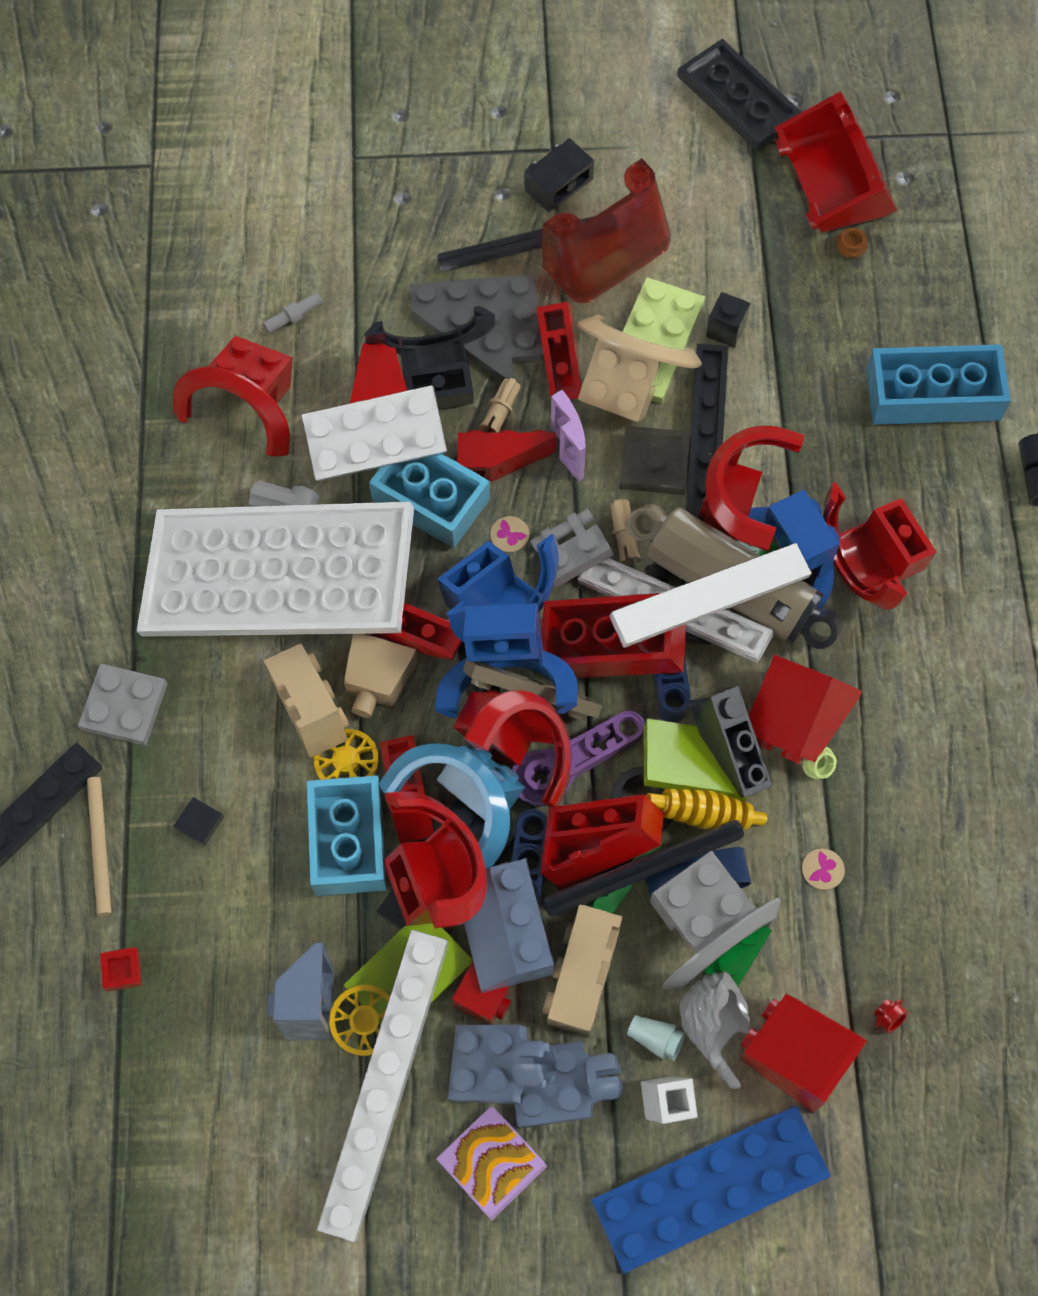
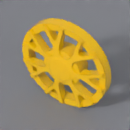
[314,729,379,780]
[329,985,390,1056]

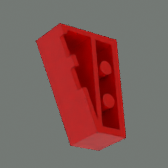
[540,794,664,890]

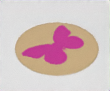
[490,516,529,552]
[802,848,845,890]

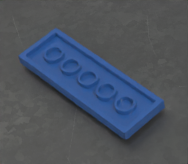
[591,1105,831,1274]

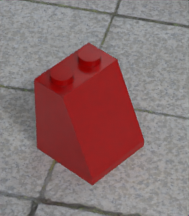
[349,343,407,404]
[749,654,862,764]
[740,993,867,1114]

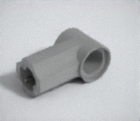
[248,480,320,507]

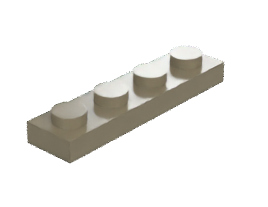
[462,659,602,720]

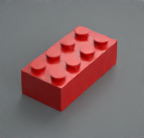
[541,593,686,678]

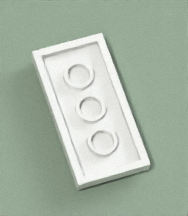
[302,385,447,481]

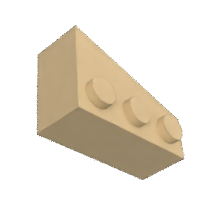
[263,643,349,758]
[542,904,622,1038]

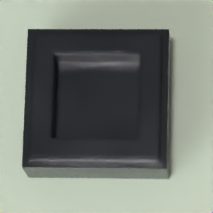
[173,797,224,847]

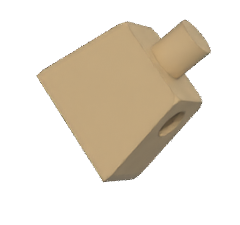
[344,634,418,718]

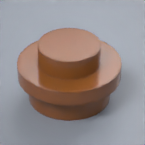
[836,228,868,258]

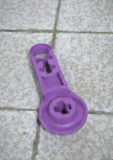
[512,711,644,806]

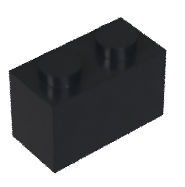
[524,138,594,213]

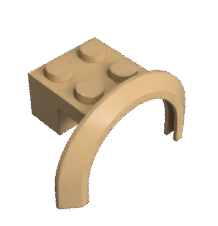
[577,315,702,422]

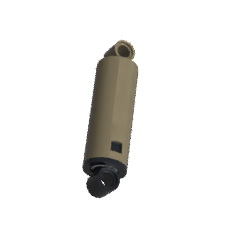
[627,504,842,649]

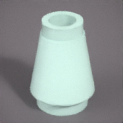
[628,1015,686,1061]

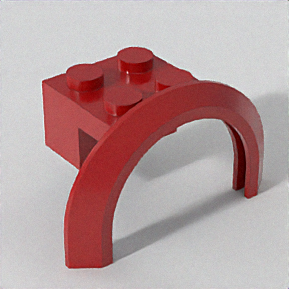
[173,336,293,457]
[698,426,805,551]
[823,481,937,610]
[453,690,572,807]
[383,791,487,929]

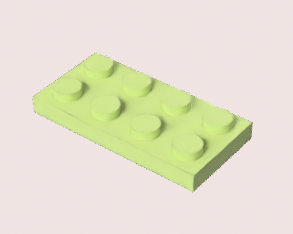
[623,277,705,405]

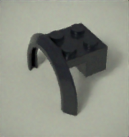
[364,306,495,409]

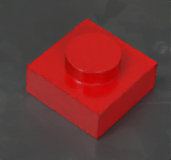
[100,947,142,992]

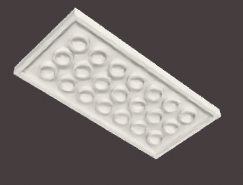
[137,502,414,637]

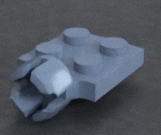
[448,1025,557,1104]
[515,1041,623,1129]

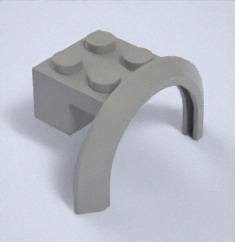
[650,851,782,991]

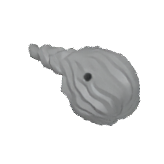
[679,972,750,1089]

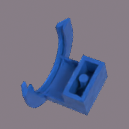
[748,489,840,610]
[437,534,559,642]
[435,603,578,718]

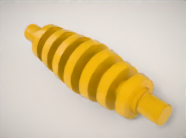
[646,789,767,831]

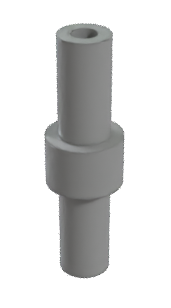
[263,292,323,334]

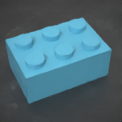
[369,454,490,549]
[307,776,387,896]

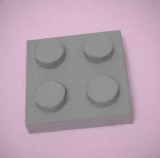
[78,664,168,746]

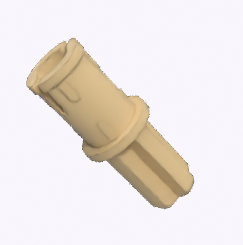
[479,378,521,433]
[610,499,641,566]

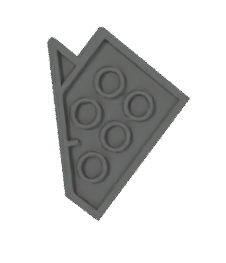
[410,274,543,382]

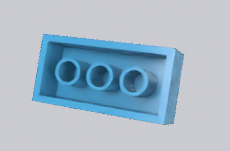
[866,344,1011,425]

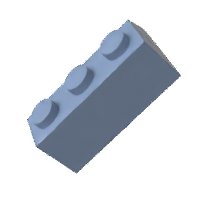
[464,859,554,993]
[267,943,334,1041]

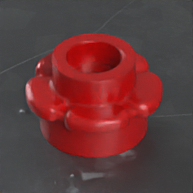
[874,999,909,1034]

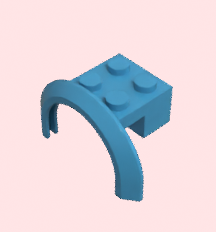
[379,743,525,869]

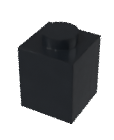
[706,292,751,348]

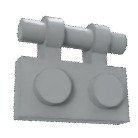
[531,508,614,587]

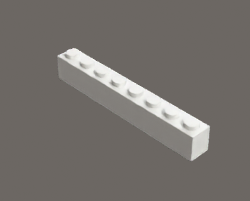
[317,930,448,1242]

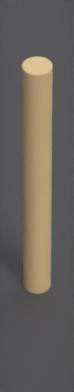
[87,777,112,916]

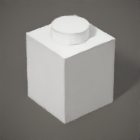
[640,1075,698,1124]

